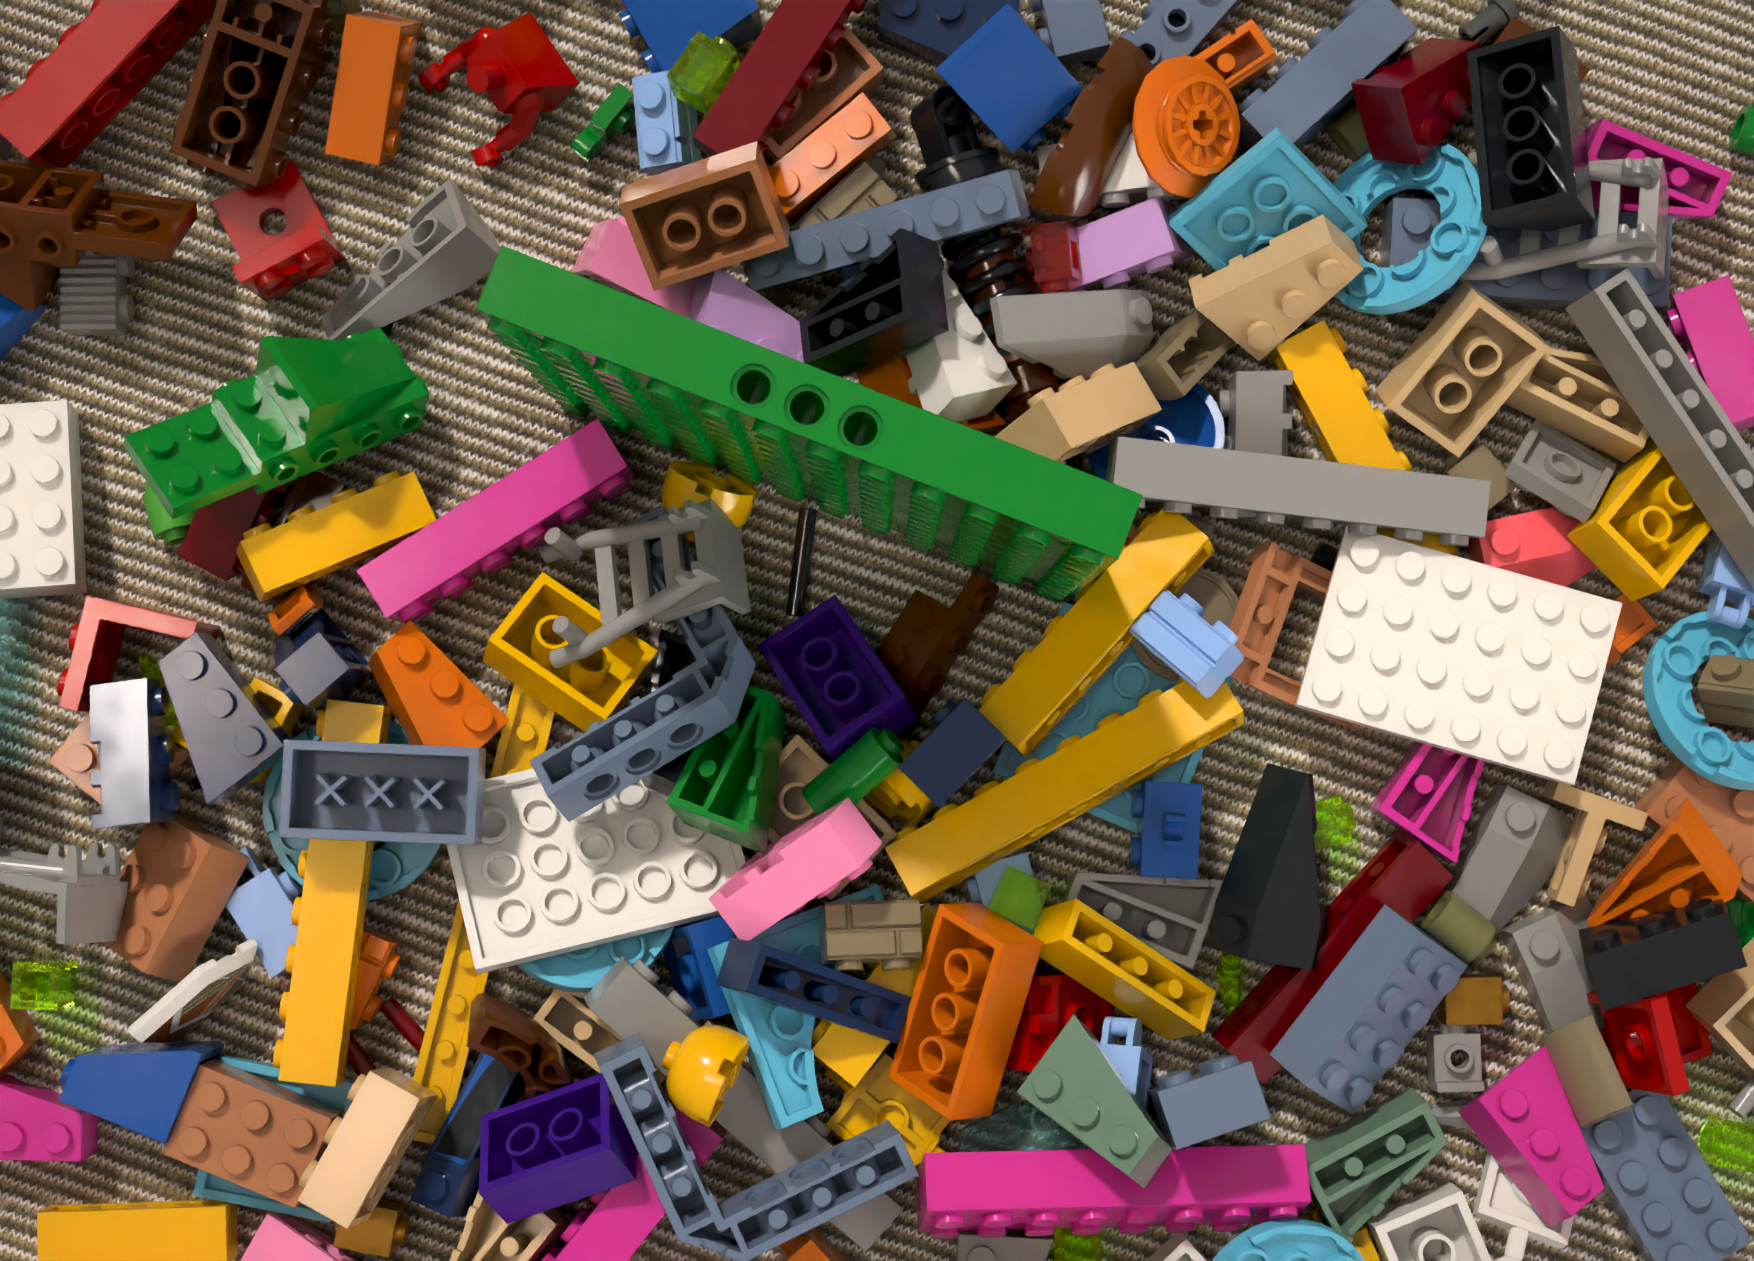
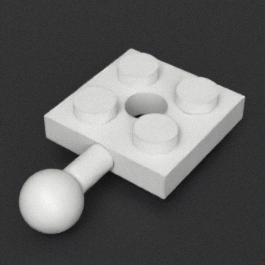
[1472,1150,1575,1261]

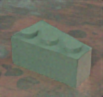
[1017,1014,1172,1188]
[1305,1087,1448,1243]

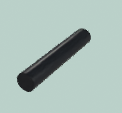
[785,507,817,617]

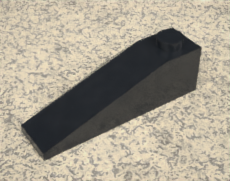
[1206,763,1325,970]

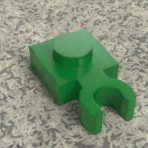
[570,83,635,163]

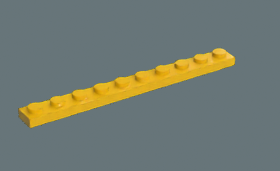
[413,684,555,1144]

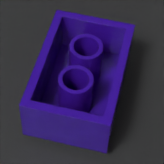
[757,595,918,762]
[479,1073,636,1224]

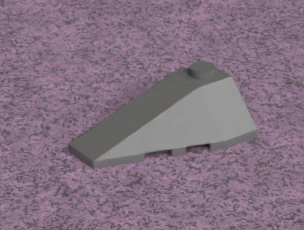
[322,178,500,340]
[990,289,1154,381]
[1426,785,1573,965]
[1500,894,1612,1057]

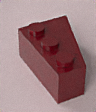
[1351,38,1481,165]
[178,480,294,582]

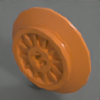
[1132,55,1240,199]

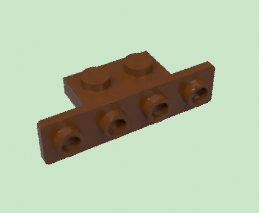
[876,571,999,741]

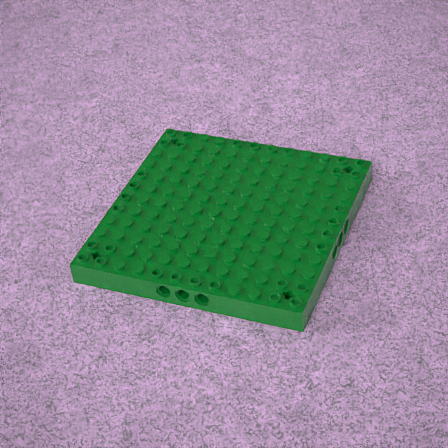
[476,245,1143,603]

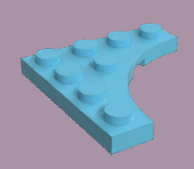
[707,884,884,1130]

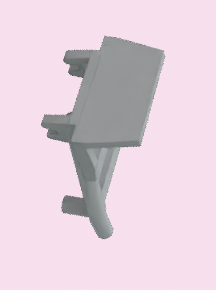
[1460,152,1669,281]
[541,498,751,669]
[0,817,129,945]

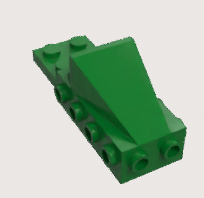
[124,327,429,519]

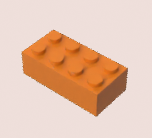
[888,902,1043,1121]

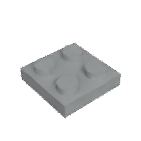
[1503,419,1617,524]

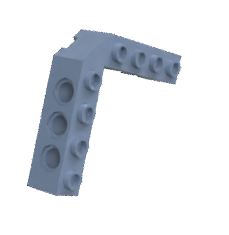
[530,505,756,822]
[593,1033,919,1261]

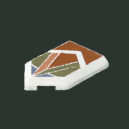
[128,939,258,1043]

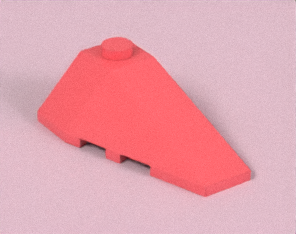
[1468,507,1598,587]

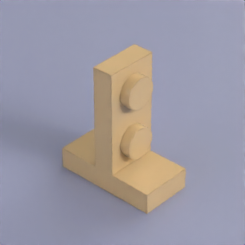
[1542,780,1648,907]

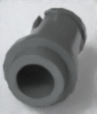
[1458,0,1520,47]

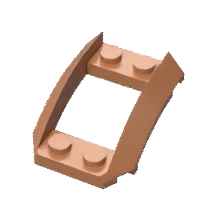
[1229,541,1361,729]

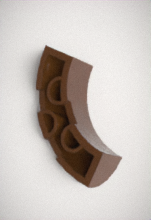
[1029,36,1154,217]
[467,993,574,1101]

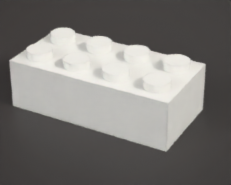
[0,400,87,599]
[1366,1182,1492,1261]

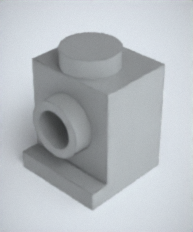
[1426,1023,1485,1093]

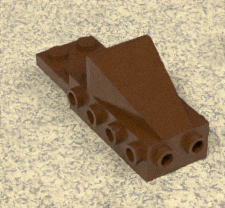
[170,0,333,191]
[0,160,198,310]

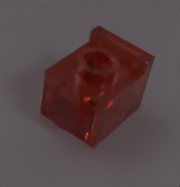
[1020,221,1083,293]

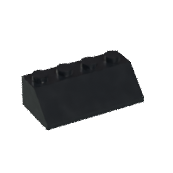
[1467,25,1595,232]

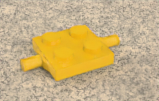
[824,1051,950,1166]

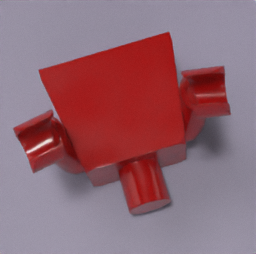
[419,13,580,167]

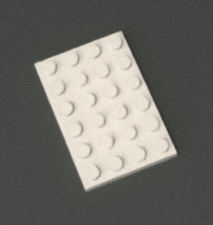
[1295,525,1623,786]
[447,769,746,975]

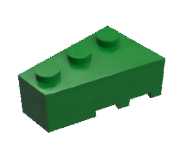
[666,685,787,854]

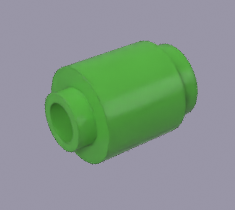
[142,481,196,545]

